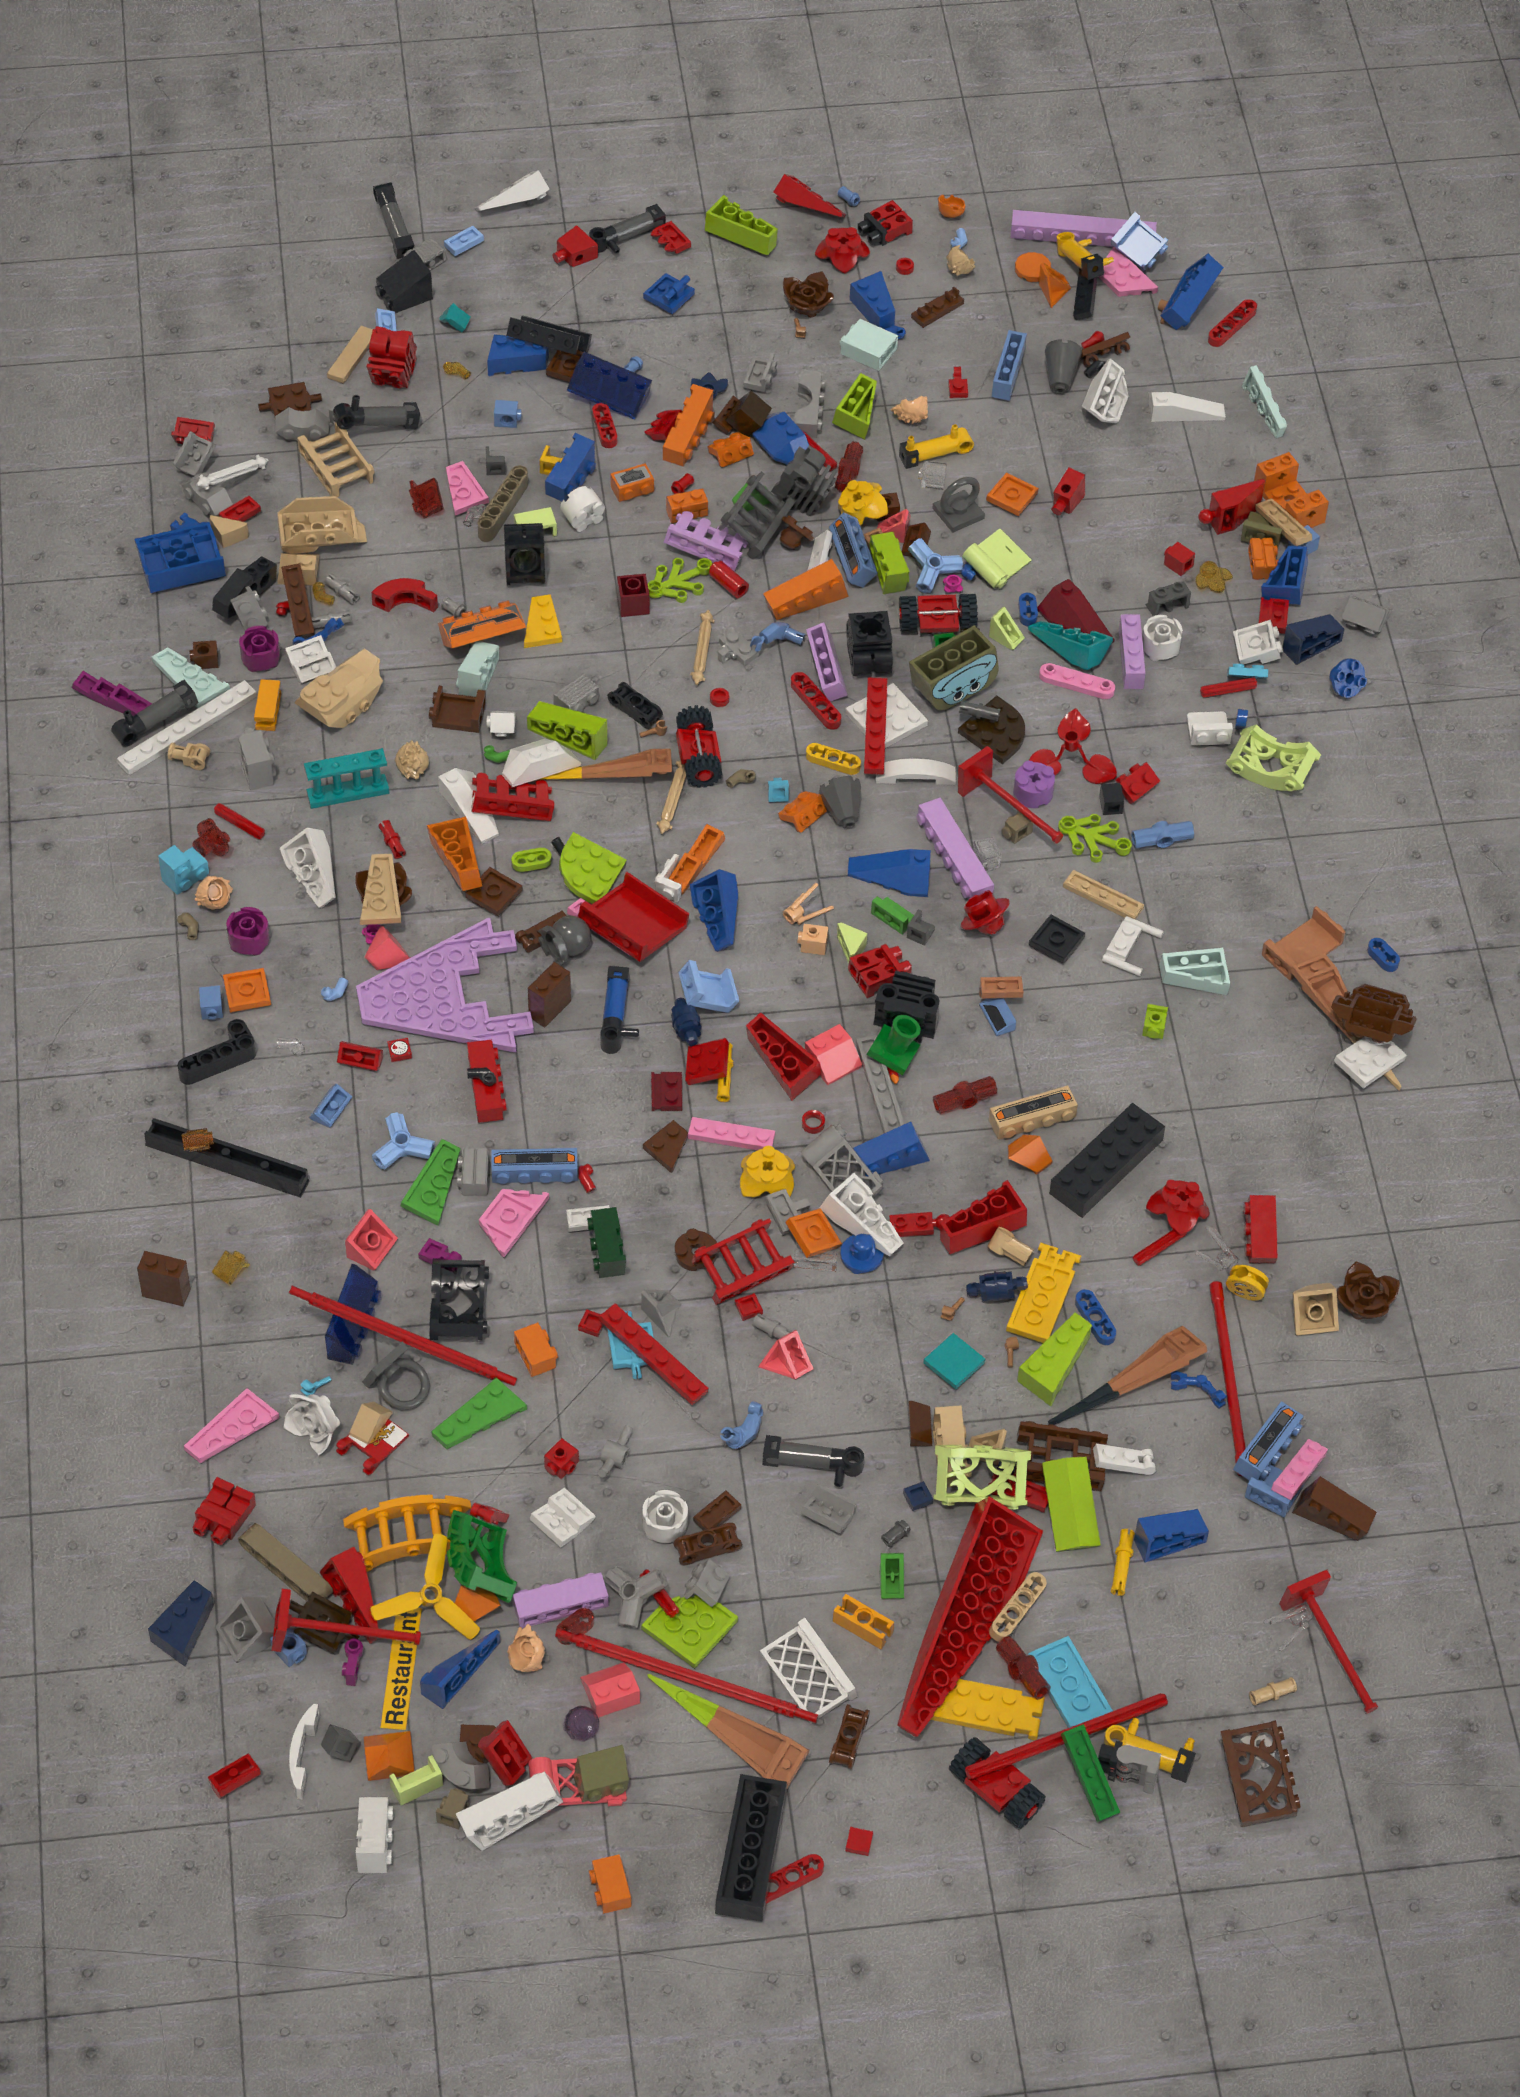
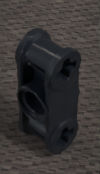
[607,682,663,729]

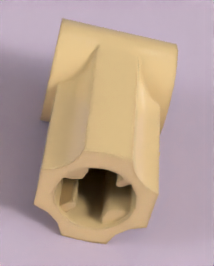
[988,1227,1034,1266]

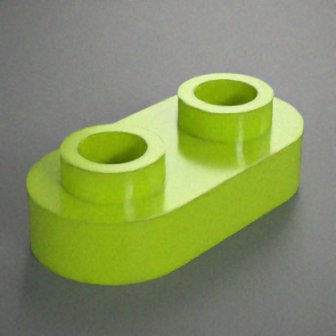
[511,848,552,872]

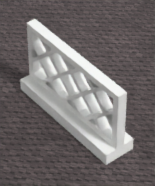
[760,1618,858,1724]

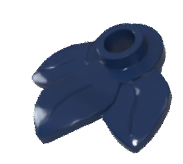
[691,372,728,399]

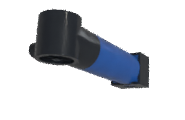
[600,966,639,1054]

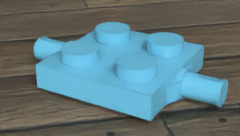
[607,1311,653,1379]

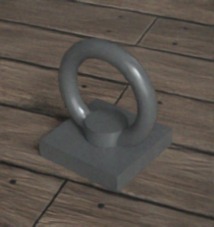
[932,477,985,533]
[362,1341,430,1410]

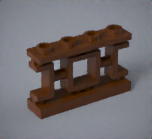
[1013,1421,1108,1492]

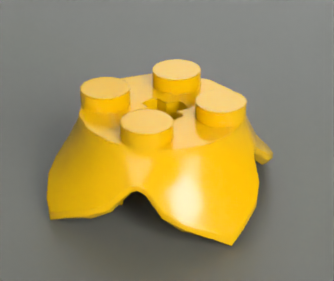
[838,480,888,526]
[740,1145,795,1197]

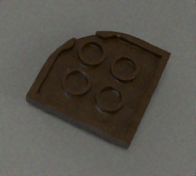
[958,695,1025,765]

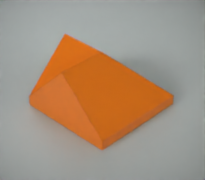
[364,1731,414,1781]

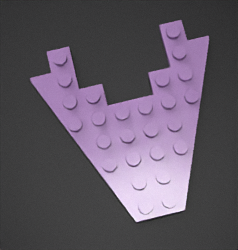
[356,918,534,1052]

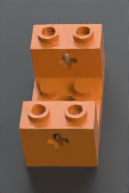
[1254,452,1329,528]

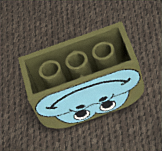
[909,625,999,710]

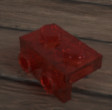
[409,478,444,519]

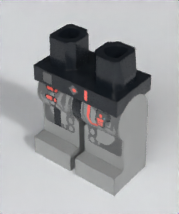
[1098,1741,1161,1795]

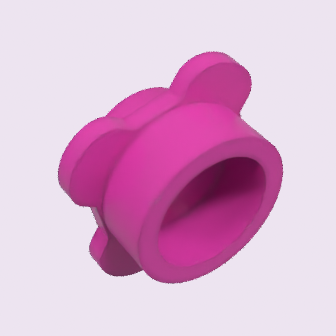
[943,575,963,593]
[362,924,380,944]

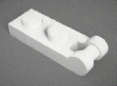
[1093,1444,1156,1475]

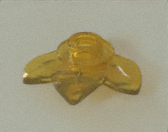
[1196,561,1233,593]

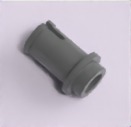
[881,1520,911,1547]

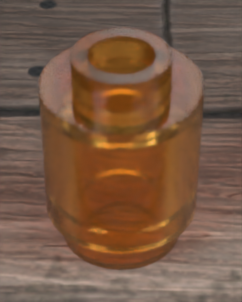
[182,1128,214,1152]

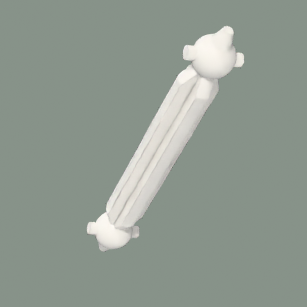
[196,455,269,490]

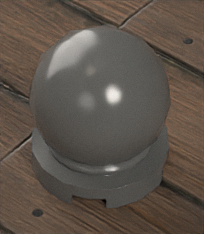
[538,915,591,965]

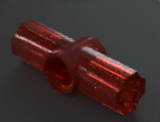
[835,441,863,493]
[933,1076,998,1114]
[996,1636,1051,1700]

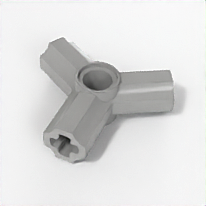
[605,1566,668,1629]

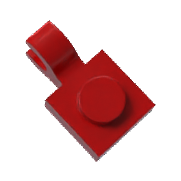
[948,366,968,398]

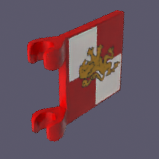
[336,1419,409,1475]

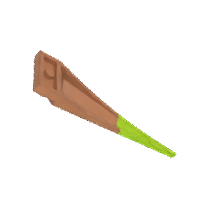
[647,1674,810,1788]

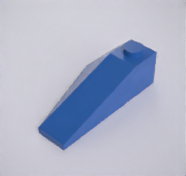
[420,1630,501,1709]

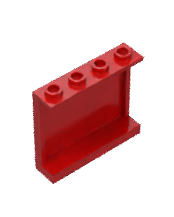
[578,872,690,962]

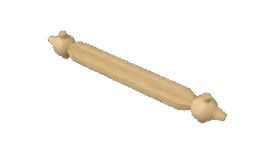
[690,610,715,685]
[656,760,686,834]

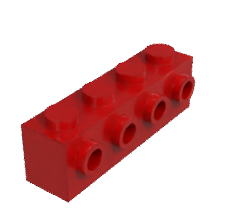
[467,1039,507,1123]

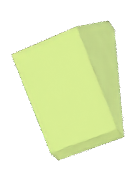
[989,607,1025,650]
[837,923,867,964]

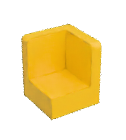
[539,445,563,475]

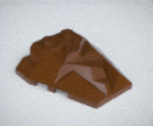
[1331,984,1417,1043]

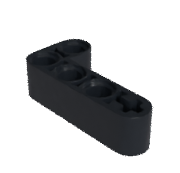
[177,1019,256,1085]

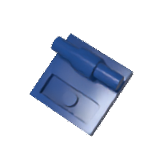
[643,273,695,314]

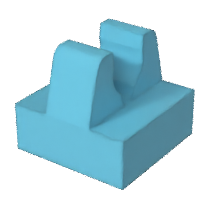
[768,778,789,802]

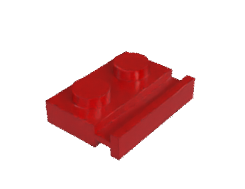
[1259,597,1289,634]

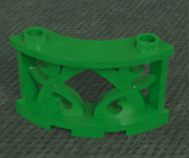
[447,1510,517,1603]

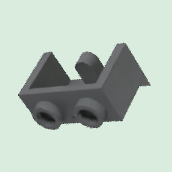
[1145,581,1191,616]

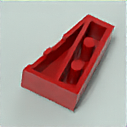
[1244,1195,1278,1263]

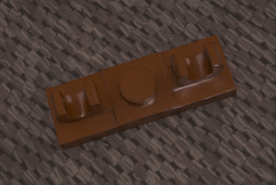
[911,287,964,328]
[1080,332,1130,368]

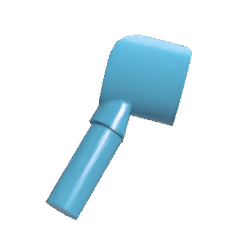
[300,1376,331,1396]

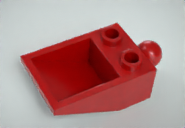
[1198,479,1265,535]

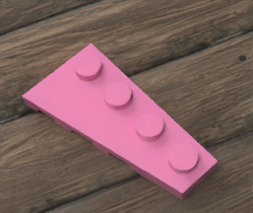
[184,1388,279,1463]

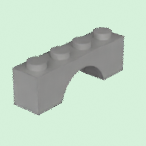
[795,370,825,438]

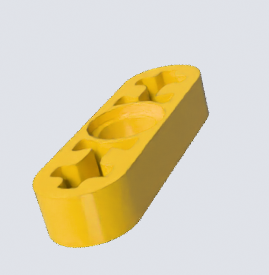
[806,743,861,775]

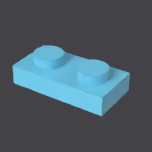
[1227,664,1269,679]

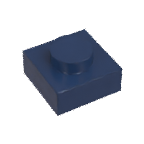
[903,1481,933,1511]

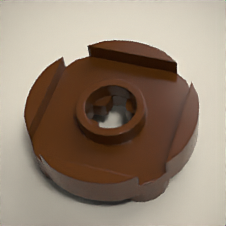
[675,1228,717,1271]

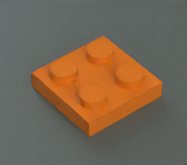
[986,472,1039,516]
[223,968,271,1012]
[785,1208,842,1258]

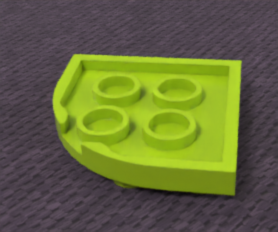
[559,832,627,904]
[641,1595,738,1669]

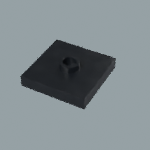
[1029,914,1085,964]

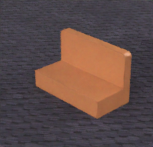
[979,976,1023,999]

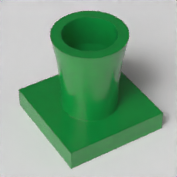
[866,1015,920,1076]

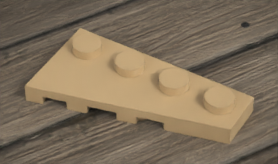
[360,854,401,925]

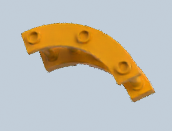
[343,1495,471,1572]

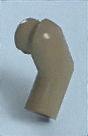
[726,769,756,788]
[177,913,199,940]

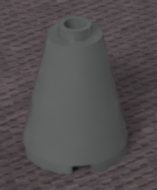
[1045,339,1082,394]

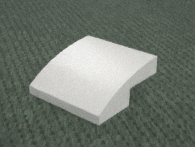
[284,635,336,684]
[530,1488,596,1548]

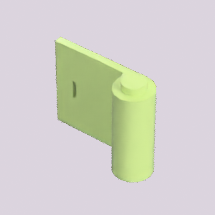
[962,529,1031,589]

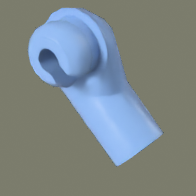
[950,228,968,249]
[321,978,348,1001]

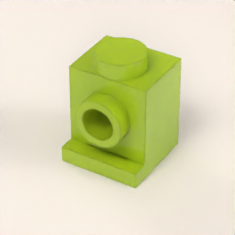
[1142,1004,1168,1039]

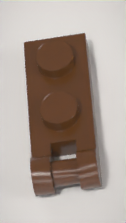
[515,910,567,953]

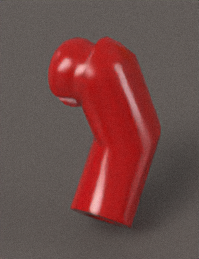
[1081,331,1105,349]
[276,601,290,616]
[578,1164,596,1193]

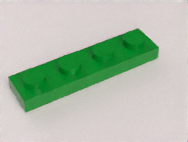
[1061,1724,1120,1822]

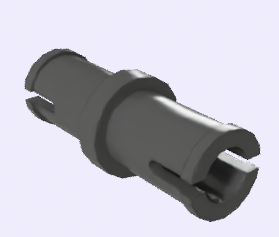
[959,701,1000,722]

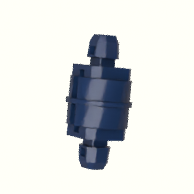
[671,997,702,1046]
[966,1271,1028,1302]

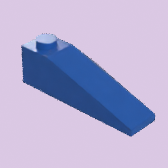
[848,849,931,897]
[690,869,738,951]

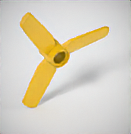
[370,1534,480,1640]

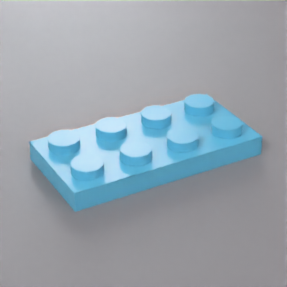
[1027,1636,1113,1728]

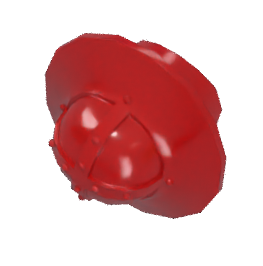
[961,890,1010,935]

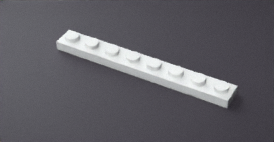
[117,680,257,775]

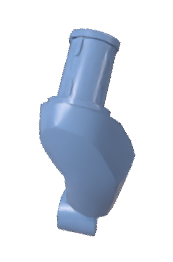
[750,622,806,652]
[720,1401,763,1449]

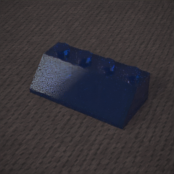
[567,351,652,420]
[325,1264,381,1365]

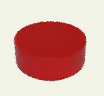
[896,258,914,275]
[710,688,729,707]

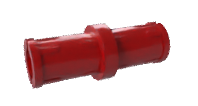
[378,820,406,859]

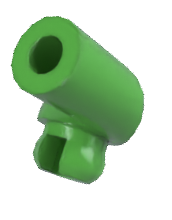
[484,745,510,763]

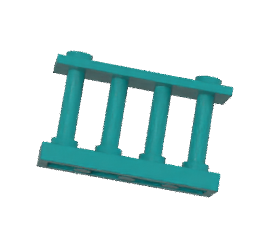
[304,748,390,809]

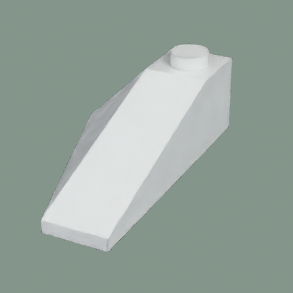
[819,1173,903,1256]

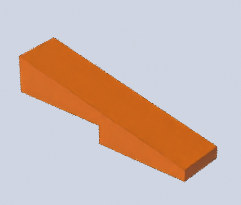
[668,824,725,895]

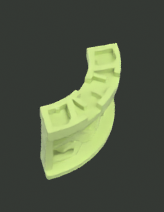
[1226,724,1321,791]
[934,1445,1031,1509]

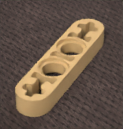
[989,1572,1047,1642]

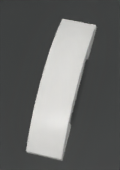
[876,759,956,785]
[289,1704,319,1800]

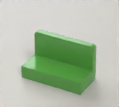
[871,896,914,935]

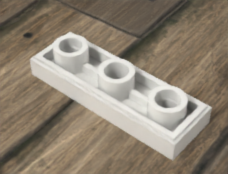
[807,530,832,571]

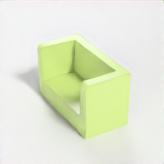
[514,507,557,536]
[389,1755,443,1806]

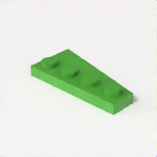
[400,1139,461,1226]
[431,1378,527,1449]

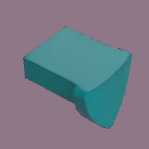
[439,303,471,333]

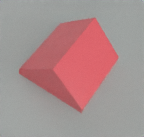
[345,1209,398,1270]

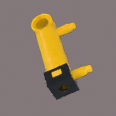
[1057,232,1114,280]
[899,424,974,469]
[1103,1718,1196,1783]

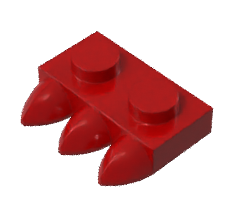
[651,221,691,254]
[644,409,682,440]

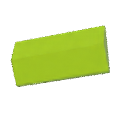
[1042,1457,1101,1552]

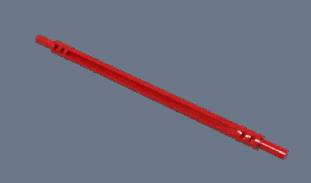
[555,1628,819,1723]

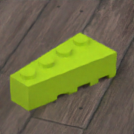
[527,701,608,760]

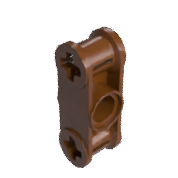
[673,1523,743,1565]
[829,1704,870,1770]

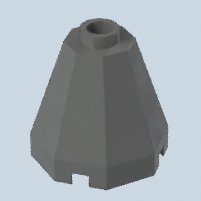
[819,776,861,828]

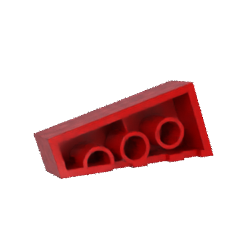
[746,1012,821,1101]

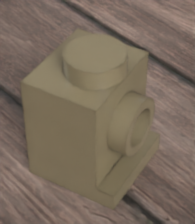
[1001,811,1033,844]
[436,1788,469,1830]

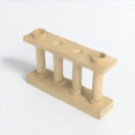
[297,422,375,497]

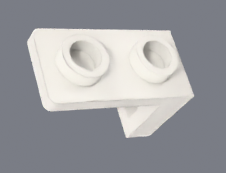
[654,854,681,903]

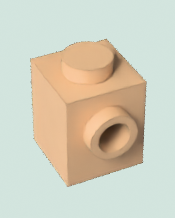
[797,924,829,955]

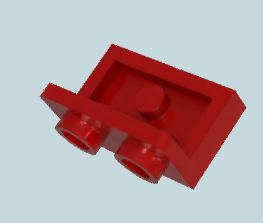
[171,417,215,444]
[1115,762,1160,804]

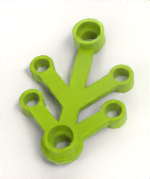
[648,558,712,603]
[1058,814,1132,863]

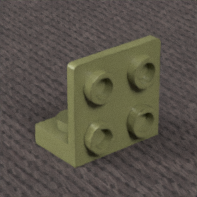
[1241,512,1283,549]

